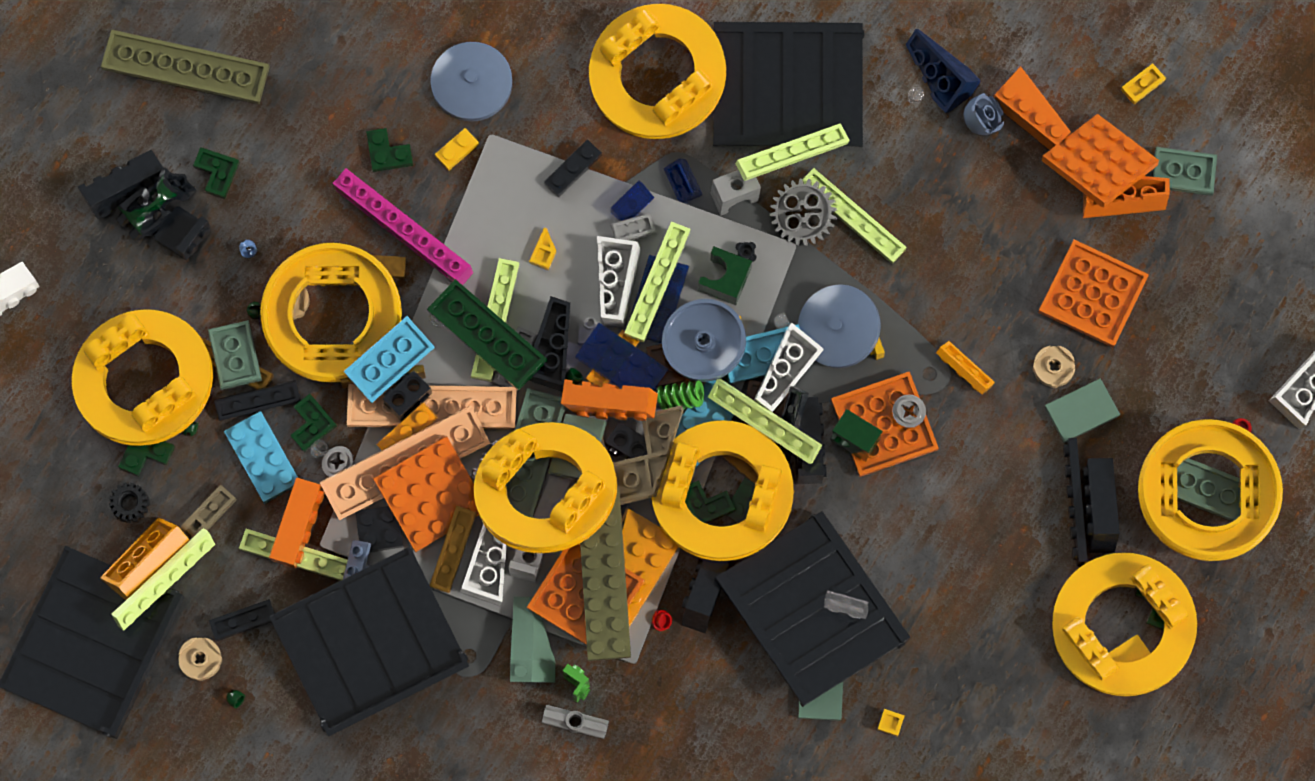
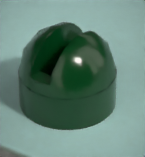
[247,301,261,319]
[565,368,583,385]
[182,421,198,437]
[226,690,245,709]

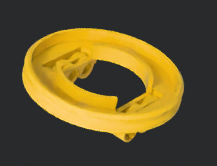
[589,4,726,139]
[260,243,402,383]
[72,310,213,446]
[1138,419,1283,561]
[651,420,794,561]
[474,422,617,553]
[1052,553,1197,696]

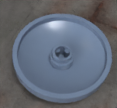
[431,42,513,121]
[798,285,881,368]
[662,299,746,382]

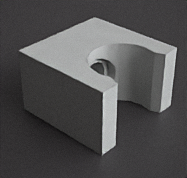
[710,170,761,216]
[509,549,544,583]

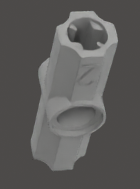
[542,705,609,739]

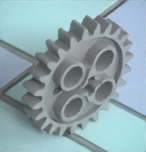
[770,178,837,246]

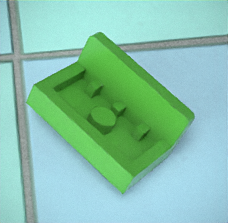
[563,664,590,703]

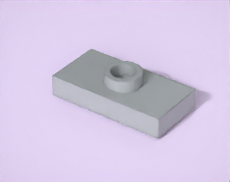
[611,213,657,241]
[578,303,601,346]

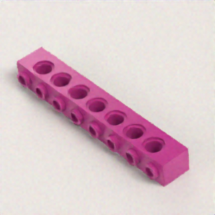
[333,168,473,285]

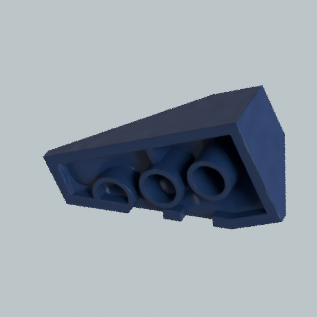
[906,29,981,113]

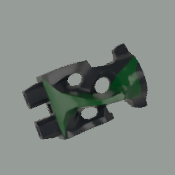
[117,168,197,241]

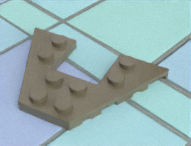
[601,405,684,505]

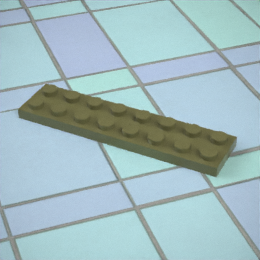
[101,30,270,104]
[580,488,631,661]

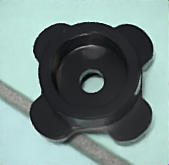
[735,242,757,262]

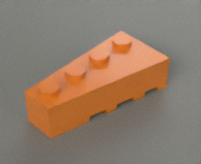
[994,66,1071,150]
[1083,176,1170,218]
[561,380,658,421]
[269,477,325,568]

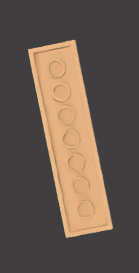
[347,384,517,430]
[320,405,490,520]

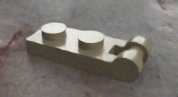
[180,484,237,539]

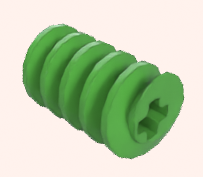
[657,380,704,410]

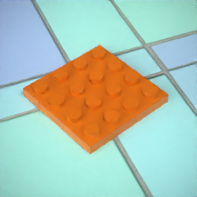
[1042,114,1159,208]
[1038,239,1149,348]
[831,371,939,477]
[373,436,479,552]
[527,544,645,645]

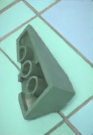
[510,597,556,683]

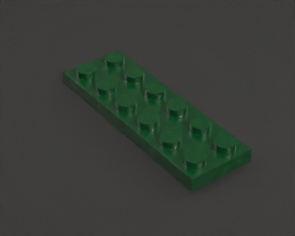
[427,279,547,391]

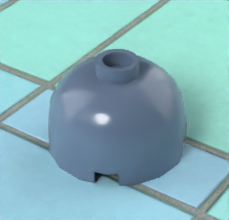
[963,93,1004,136]

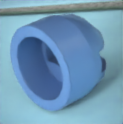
[239,240,257,258]

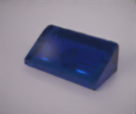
[663,158,702,203]
[610,180,654,221]

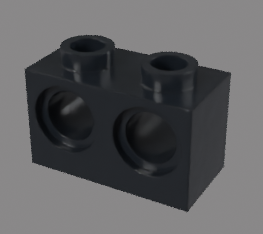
[383,371,432,422]
[606,422,647,459]

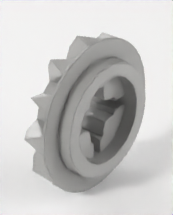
[892,395,926,428]
[322,446,354,477]

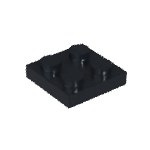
[355,506,404,553]

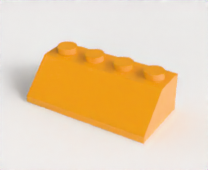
[100,517,190,600]

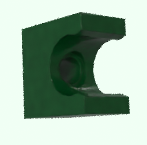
[698,246,752,305]
[830,409,882,462]

